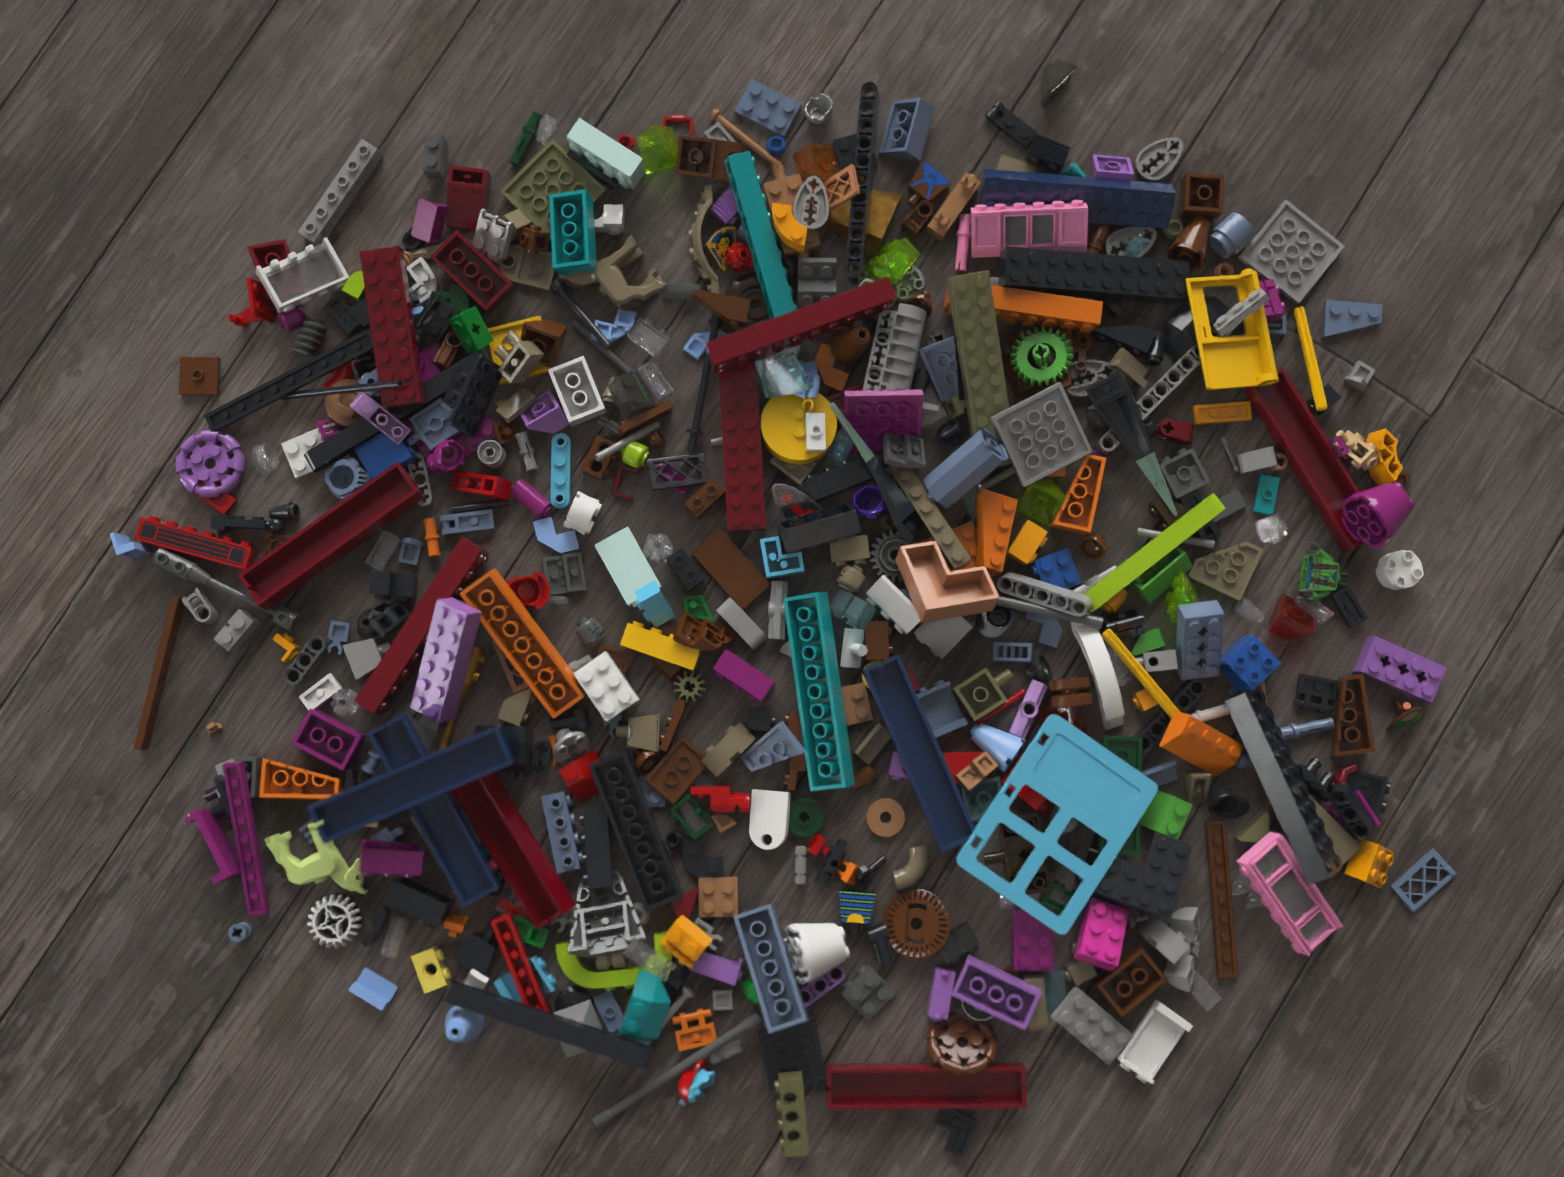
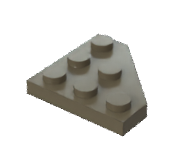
[1186,541,1264,601]

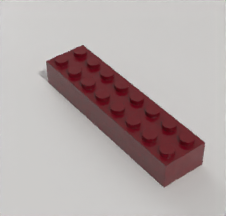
[359,246,426,409]

